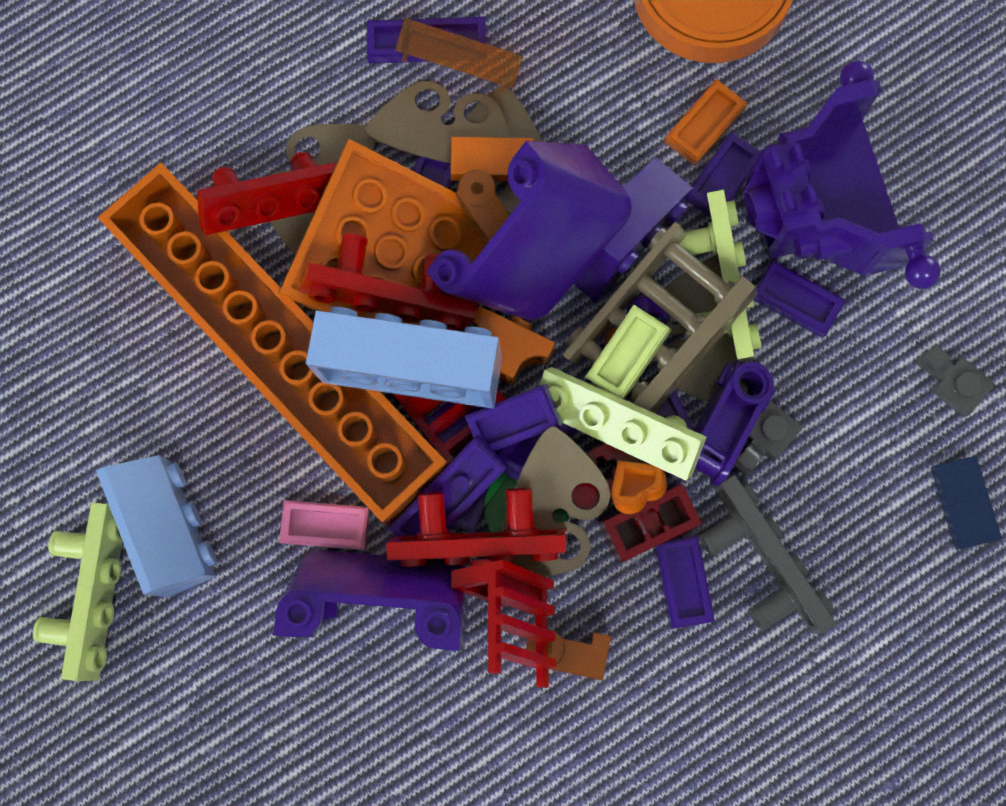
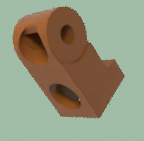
[456,170,510,245]
[526,629,611,681]

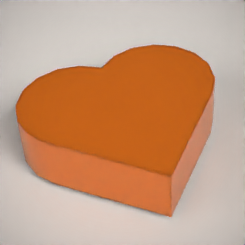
[612,460,667,514]

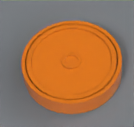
[634,0,793,63]

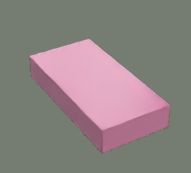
[279,500,370,551]

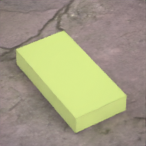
[585,305,671,400]

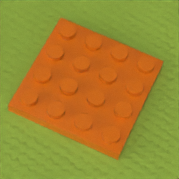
[278,139,486,325]

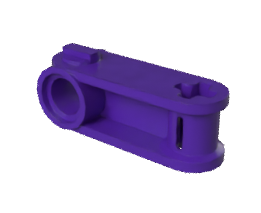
[694,360,775,487]

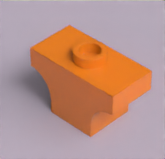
[472,306,555,386]

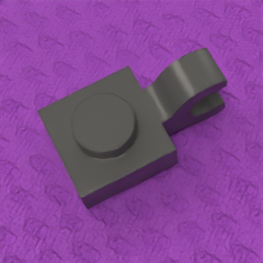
[915,345,995,418]
[734,400,803,476]

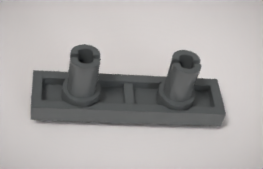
[698,475,837,634]

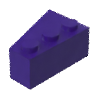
[573,157,693,304]

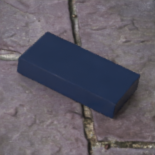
[930,456,1002,550]

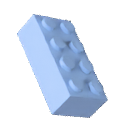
[306,307,503,409]

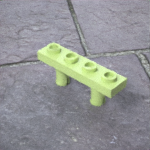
[679,190,762,362]
[539,367,707,481]
[33,502,123,681]

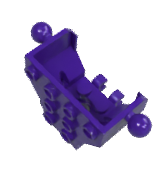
[744,60,941,289]

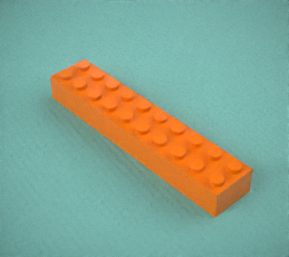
[97,162,448,527]

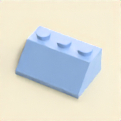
[96,455,217,597]

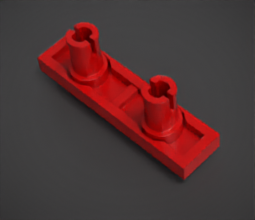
[197,152,337,236]
[299,233,477,331]
[386,487,568,567]

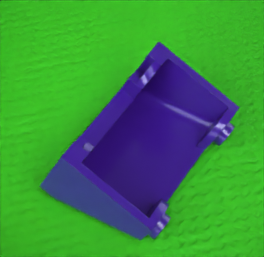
[426,141,632,320]
[273,550,469,651]

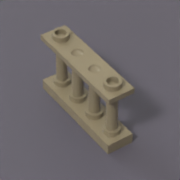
[563,222,758,413]

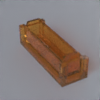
[395,18,523,94]

